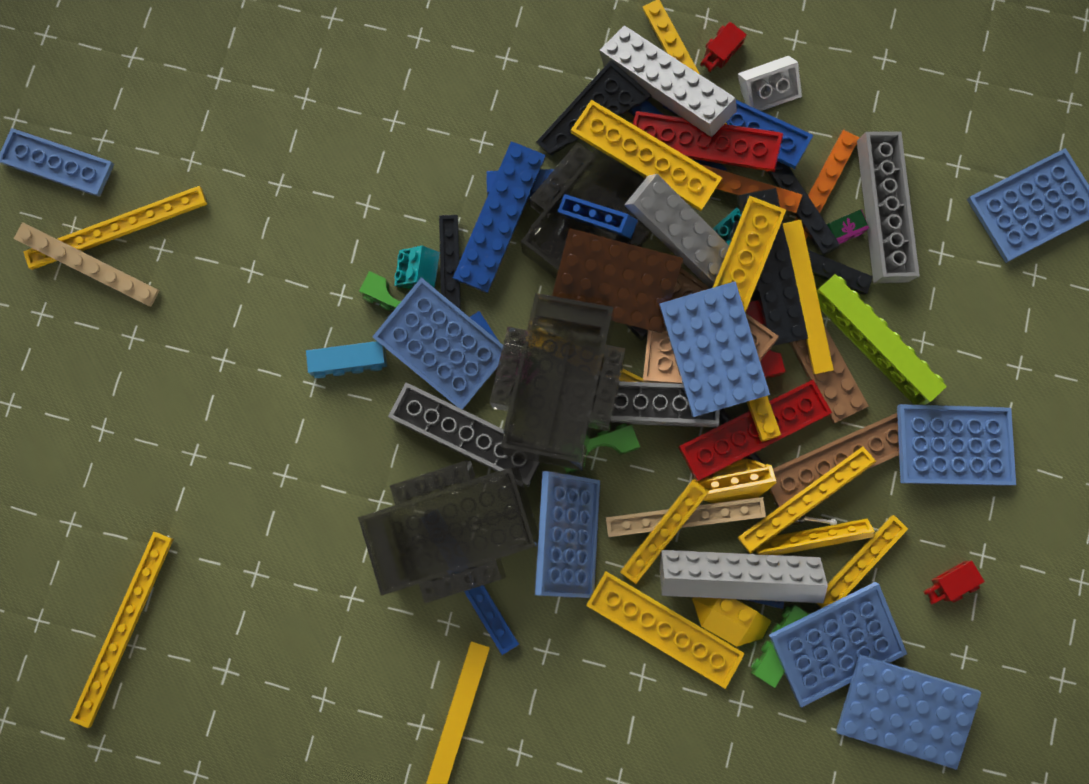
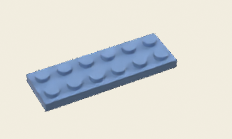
[0,128,114,197]

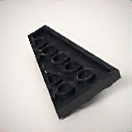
[536,60,652,156]

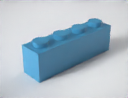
[306,341,387,378]

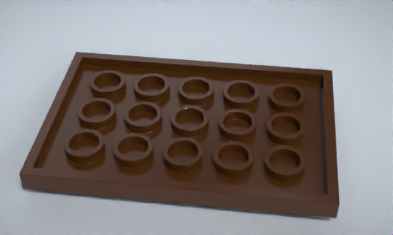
[550,228,683,333]

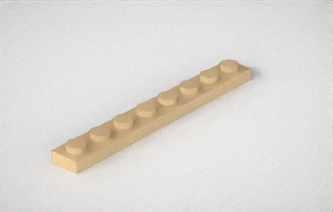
[14,222,160,307]
[606,497,766,537]

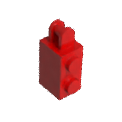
[700,22,747,73]
[923,560,985,604]

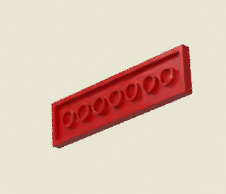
[633,111,784,172]
[678,379,832,481]

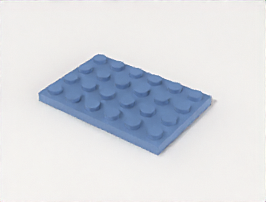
[967,148,1089,263]
[372,278,511,410]
[659,281,770,417]
[897,404,1016,486]
[535,471,600,598]
[769,582,907,707]
[836,655,981,770]

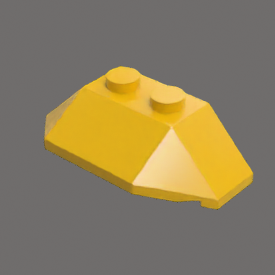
[694,459,776,504]
[692,597,771,647]

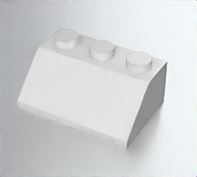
[738,56,802,111]

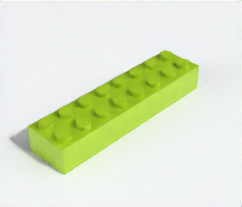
[817,274,947,405]

